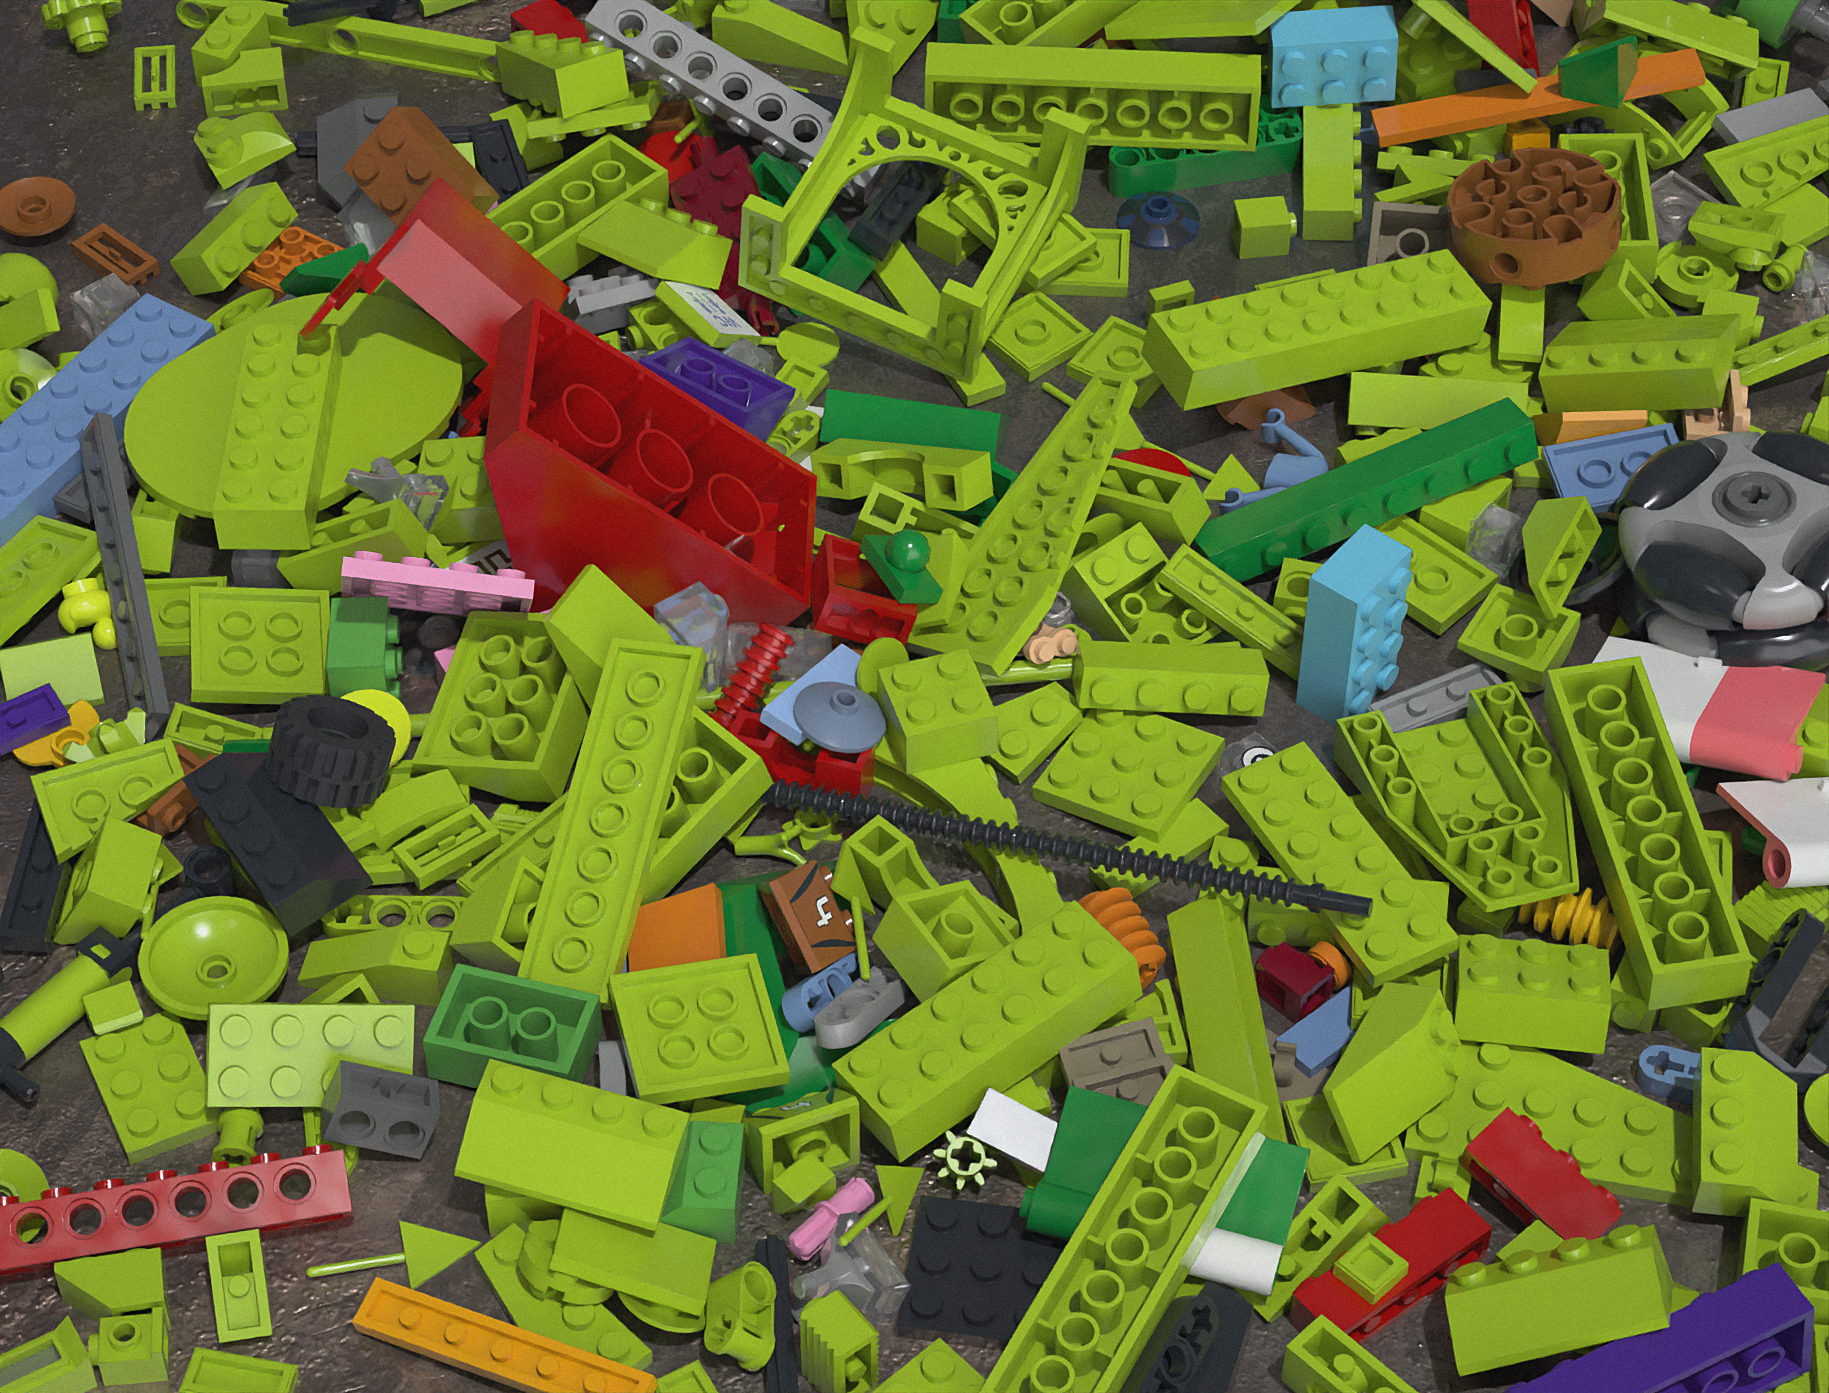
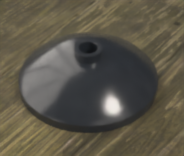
[1509,512,1629,607]

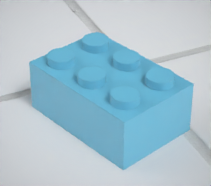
[1267,5,1398,108]

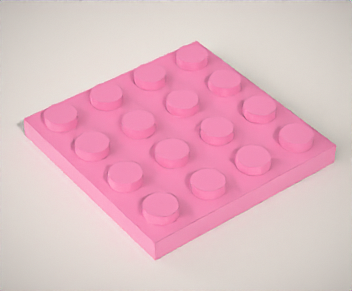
[341,551,535,617]

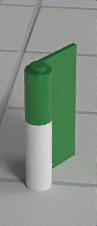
[1019,1085,1311,1297]

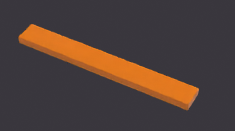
[1371,47,1705,148]

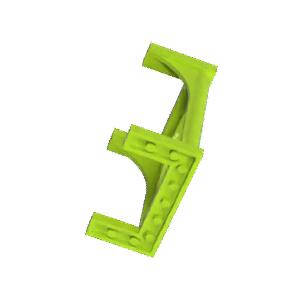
[738,26,1091,385]

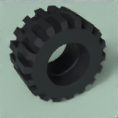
[264,695,396,808]

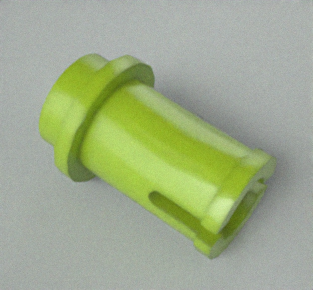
[1763,243,1811,291]

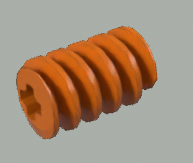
[1078,887,1167,990]

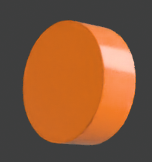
[1305,941,1352,991]

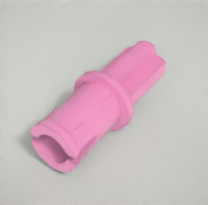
[787,1177,875,1261]

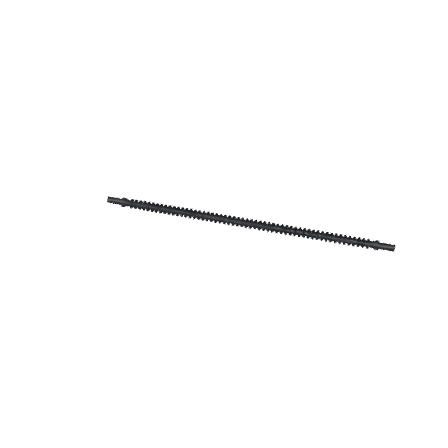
[572,741,1373,918]

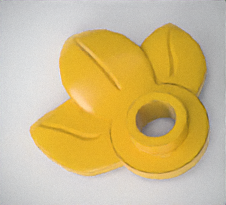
[12,699,100,768]

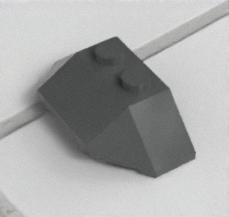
[317,91,401,229]

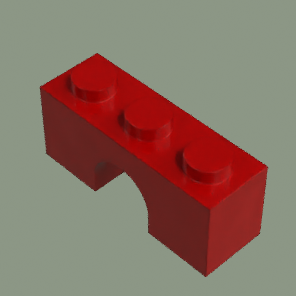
[729,710,876,800]

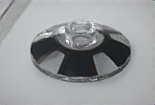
[394,611,468,679]

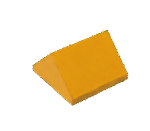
[1533,410,1647,447]

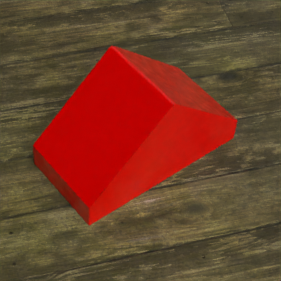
[483,297,817,634]

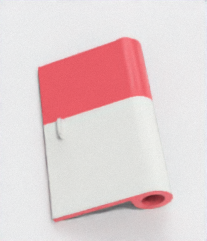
[1592,636,1826,781]
[1716,777,1829,889]

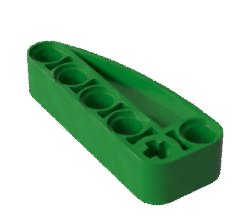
[1107,92,1303,198]

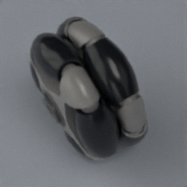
[1612,430,1829,672]

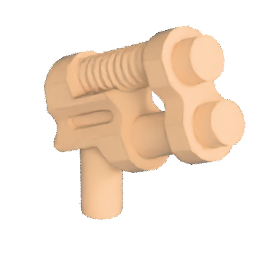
[1016,621,1077,664]

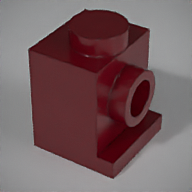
[1255,941,1335,1025]

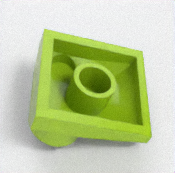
[194,111,296,190]
[1688,201,1786,271]
[1457,583,1581,692]

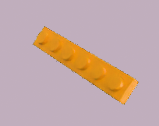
[352,1277,658,1393]

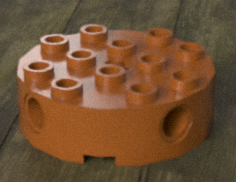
[1447,148,1622,291]

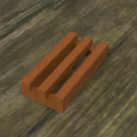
[71,222,160,294]

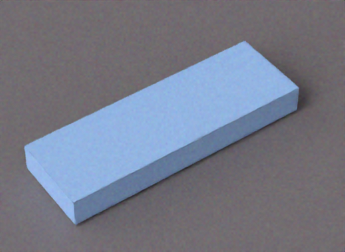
[759,644,861,746]

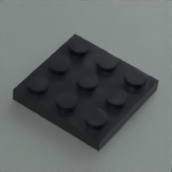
[897,1195,1069,1351]

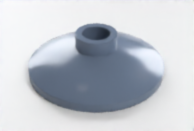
[793,681,887,753]

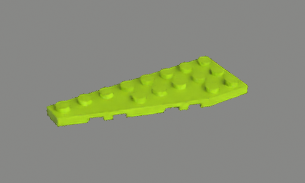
[905,370,1138,677]
[1404,1040,1819,1209]

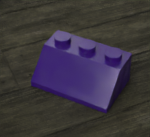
[639,337,796,442]

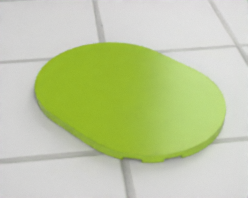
[124,292,464,519]

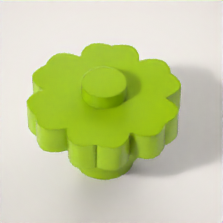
[41,0,123,52]

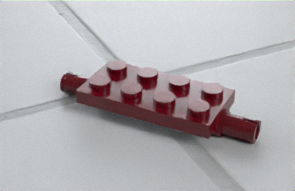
[669,136,780,337]

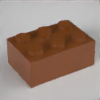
[343,106,500,226]

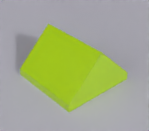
[0,631,105,711]

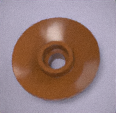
[0,176,76,236]

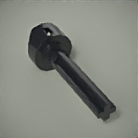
[283,0,419,27]

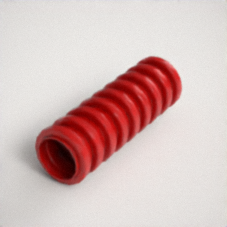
[707,621,796,732]

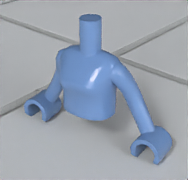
[1219,408,1328,516]

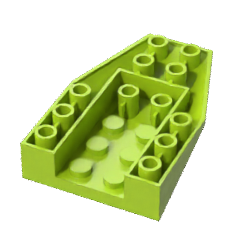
[1334,681,1579,913]

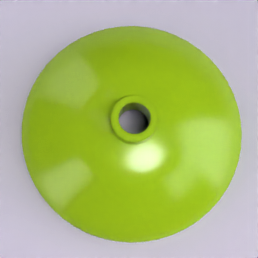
[138,896,289,1020]

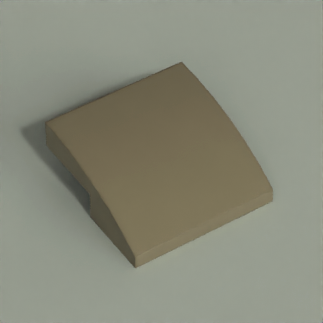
[1056,1017,1174,1106]

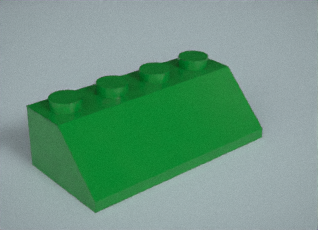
[751,151,878,317]
[820,389,1011,463]

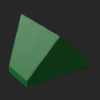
[1558,35,1638,109]
[279,242,369,297]

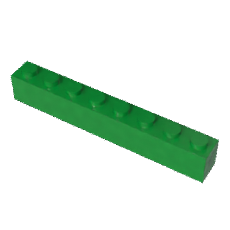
[1190,397,1539,583]

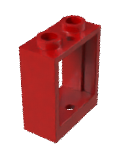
[811,533,917,647]

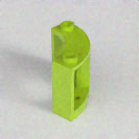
[1546,36,1730,170]

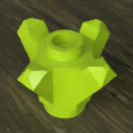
[62,707,147,764]

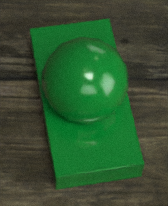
[859,529,943,604]

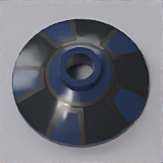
[1117,191,1200,251]

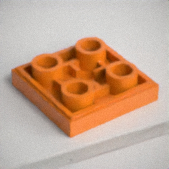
[238,224,345,301]
[628,883,727,972]

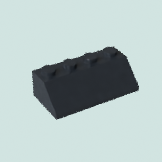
[182,752,373,937]

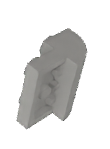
[562,265,660,334]

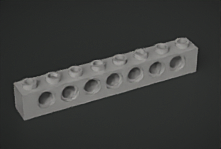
[585,0,891,203]

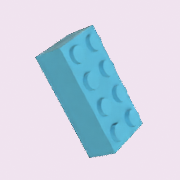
[1296,524,1412,727]

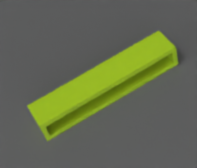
[1167,891,1288,1143]

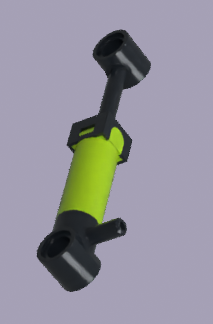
[0,845,238,1102]

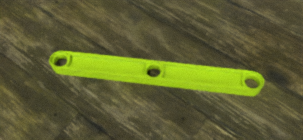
[176,0,502,83]

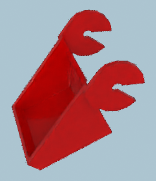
[298,176,571,438]

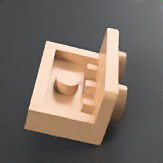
[1681,369,1751,440]

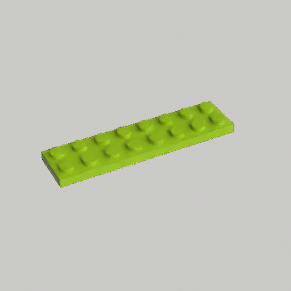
[517,637,707,1011]

